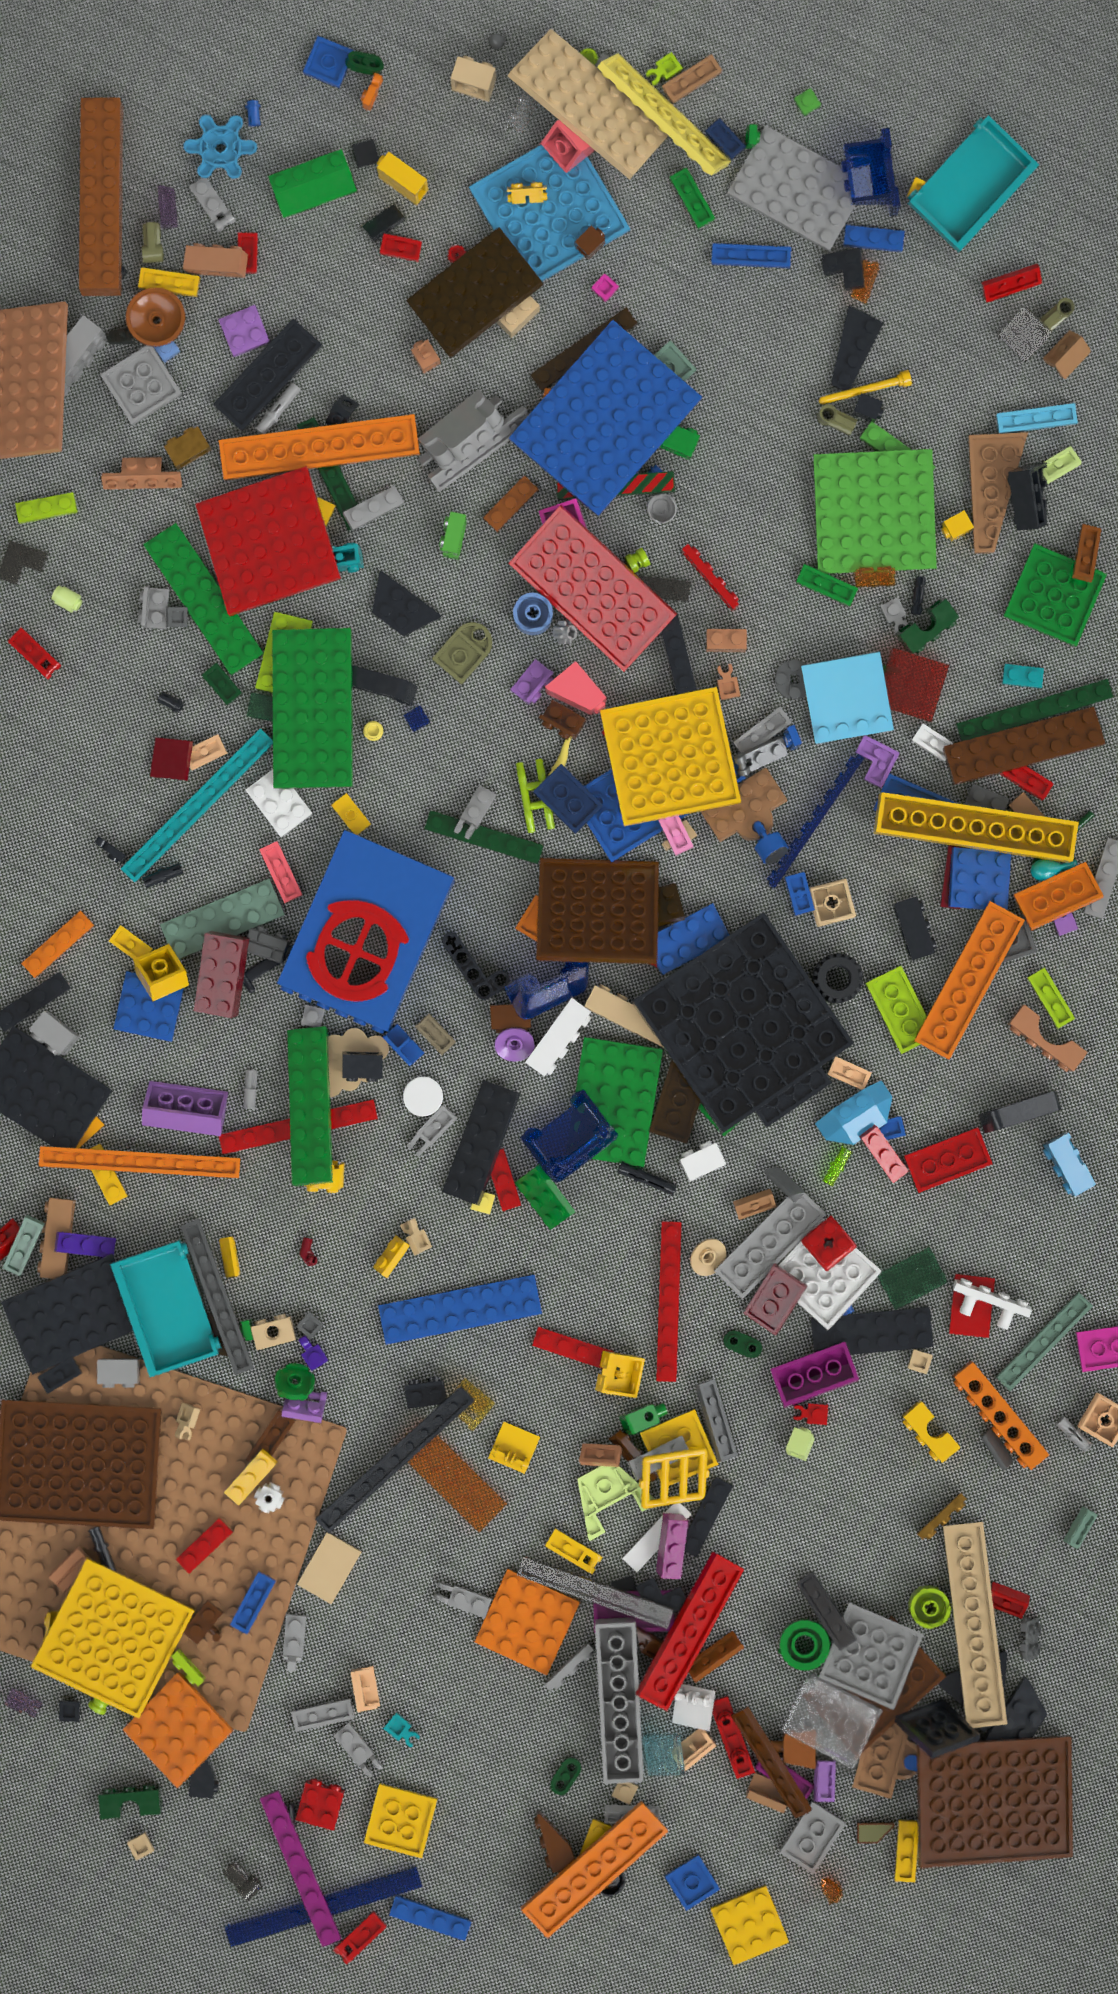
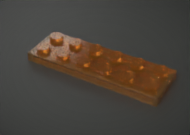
[408,1420,507,1533]

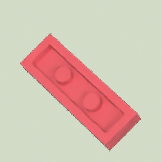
[259,841,303,903]

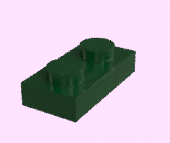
[201,663,243,706]

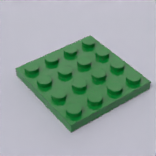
[1003,543,1107,647]

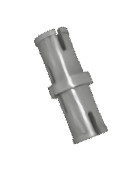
[1055,1416,1092,1453]

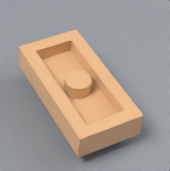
[190,734,227,770]
[827,1056,872,1090]

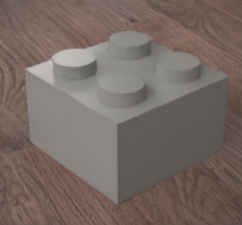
[29,1011,80,1056]

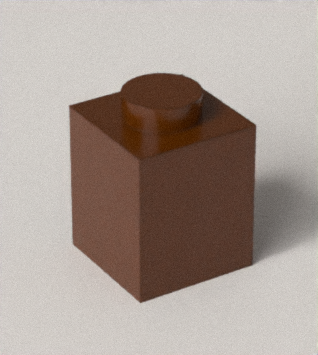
[574,225,605,260]

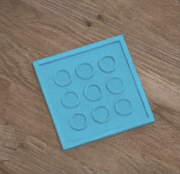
[801,651,894,744]

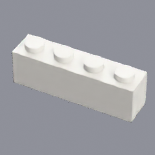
[525,998,592,1077]

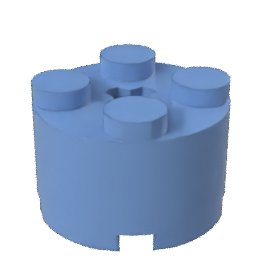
[513,592,553,635]

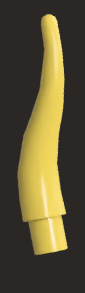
[548,738,571,776]

